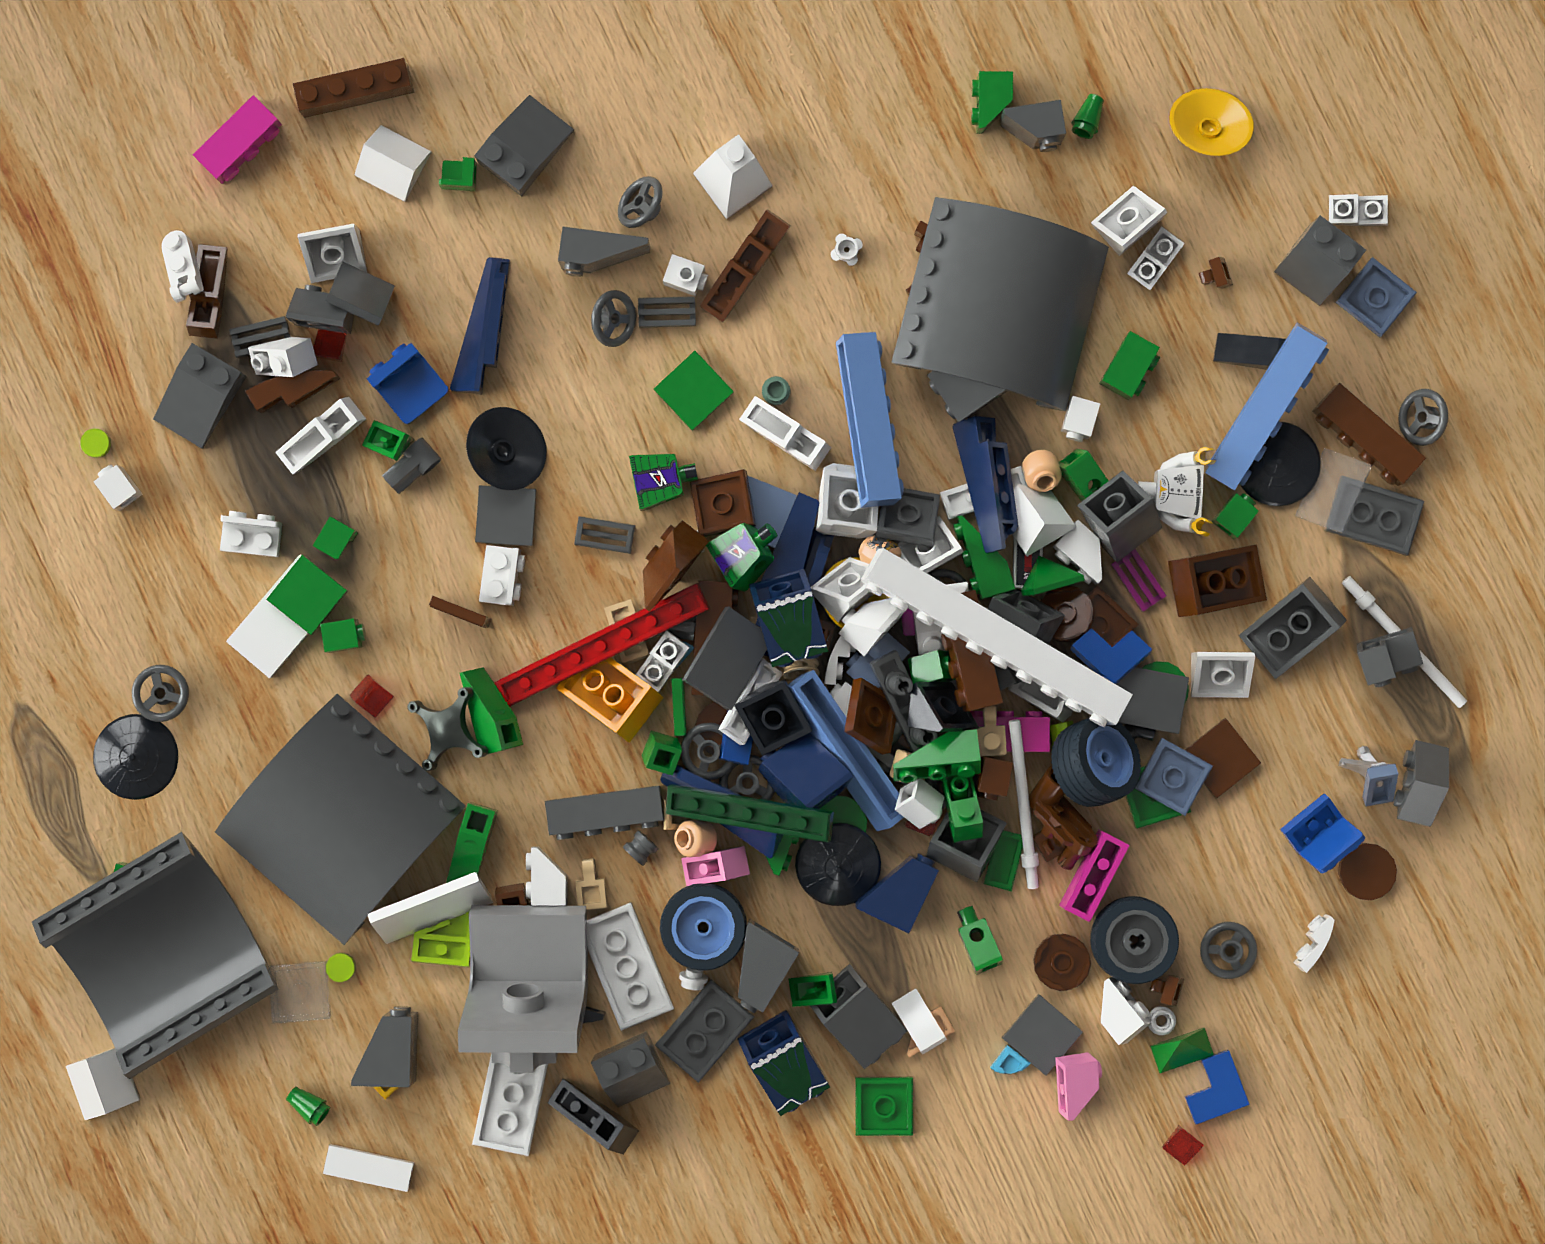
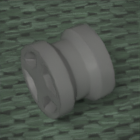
[623,830,659,866]

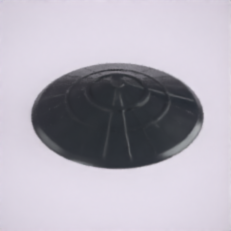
[466,407,547,490]
[1241,422,1321,506]
[93,714,179,800]
[795,823,881,906]

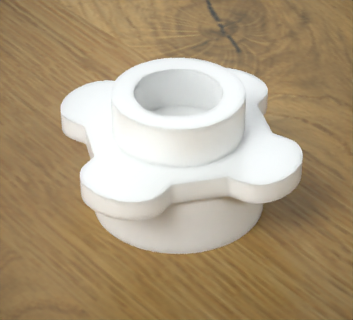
[831,234,863,266]

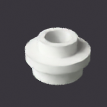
[679,968,708,990]
[1148,1006,1176,1035]

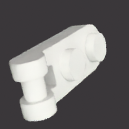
[162,230,204,303]

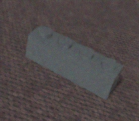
[545,785,664,840]

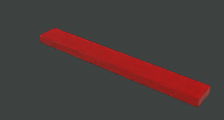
[494,583,710,707]

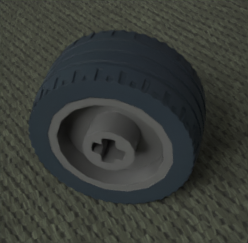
[1090,896,1179,984]

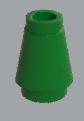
[1071,94,1104,139]
[286,1086,331,1126]

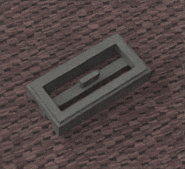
[638,297,696,328]
[229,316,291,358]
[574,516,635,554]

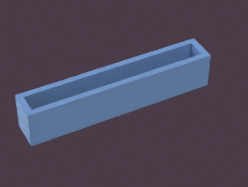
[1205,322,1329,490]
[836,332,904,508]
[788,670,904,831]

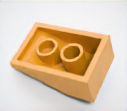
[556,658,664,743]

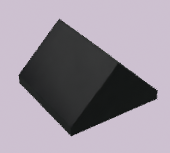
[735,680,813,755]
[908,682,979,732]

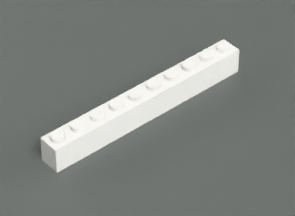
[861,548,1133,727]

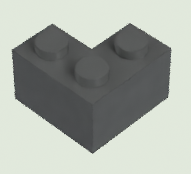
[1356,627,1423,687]
[1393,740,1449,827]

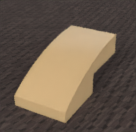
[604,599,650,666]

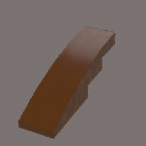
[700,209,791,322]

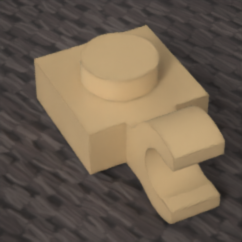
[977,706,1007,756]
[575,858,607,910]

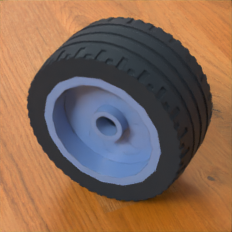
[1051,718,1141,807]
[660,883,747,971]

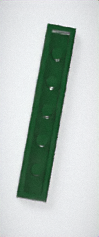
[666,784,834,842]

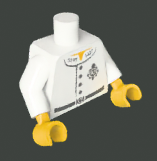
[1138,447,1216,537]

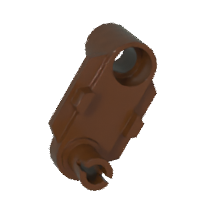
[1029,766,1098,870]

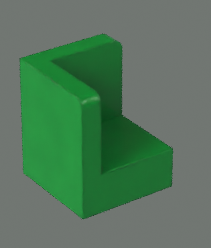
[439,157,477,191]
[313,516,359,559]

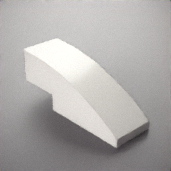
[739,396,831,471]
[276,397,366,475]

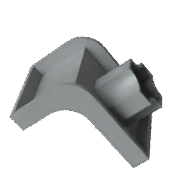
[458,905,588,1073]

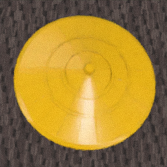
[1169,88,1254,156]

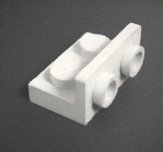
[220,511,282,557]
[479,545,525,606]

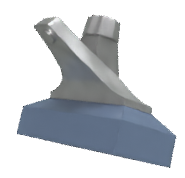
[1338,746,1398,807]

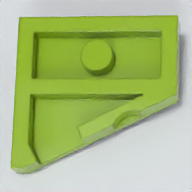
[411,911,470,967]

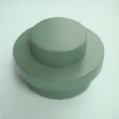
[762,376,790,405]

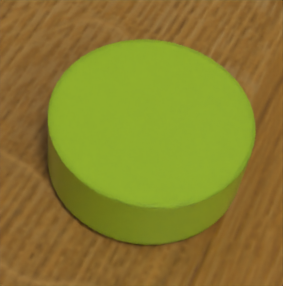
[80,429,111,458]
[326,953,356,982]

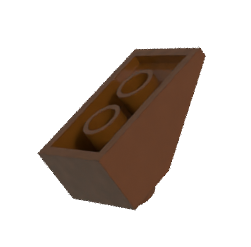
[643,520,710,612]
[1168,544,1267,617]

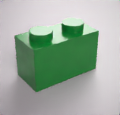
[1099,331,1160,400]

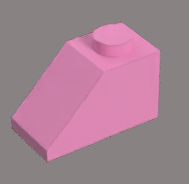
[681,846,750,886]
[1055,1052,1102,1121]

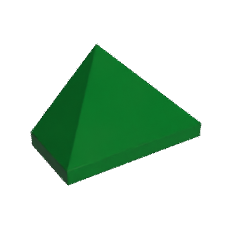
[362,420,414,461]
[1021,556,1085,596]
[788,972,837,1007]
[1150,1028,1214,1073]

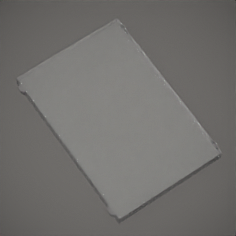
[1295,448,1372,534]

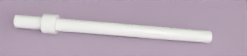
[1342,576,1467,708]
[1009,719,1039,889]

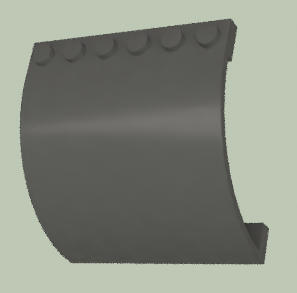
[891,197,1109,411]
[215,694,466,945]
[32,832,279,1079]

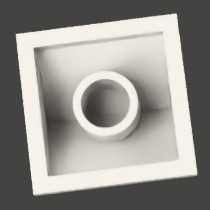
[354,125,432,202]
[1091,186,1167,256]
[298,224,367,283]
[1012,485,1076,556]
[894,516,963,573]
[811,557,874,622]
[1191,652,1255,698]
[66,1048,140,1120]

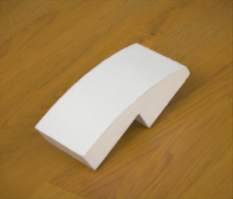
[1329,194,1388,226]
[1127,227,1185,290]
[635,630,690,692]
[824,636,856,685]
[1293,914,1335,973]
[892,989,947,1055]

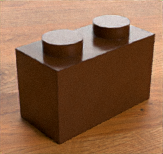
[972,756,1013,801]

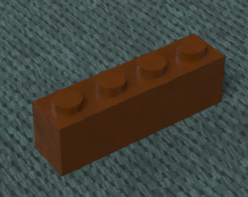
[293,58,415,118]
[1312,383,1426,486]
[691,580,739,696]
[941,590,1003,712]

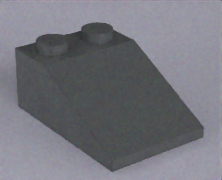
[474,95,574,197]
[558,227,651,277]
[153,343,247,449]
[1239,577,1347,679]

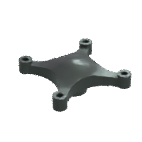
[407,687,488,771]

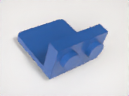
[366,343,449,424]
[1280,794,1365,873]

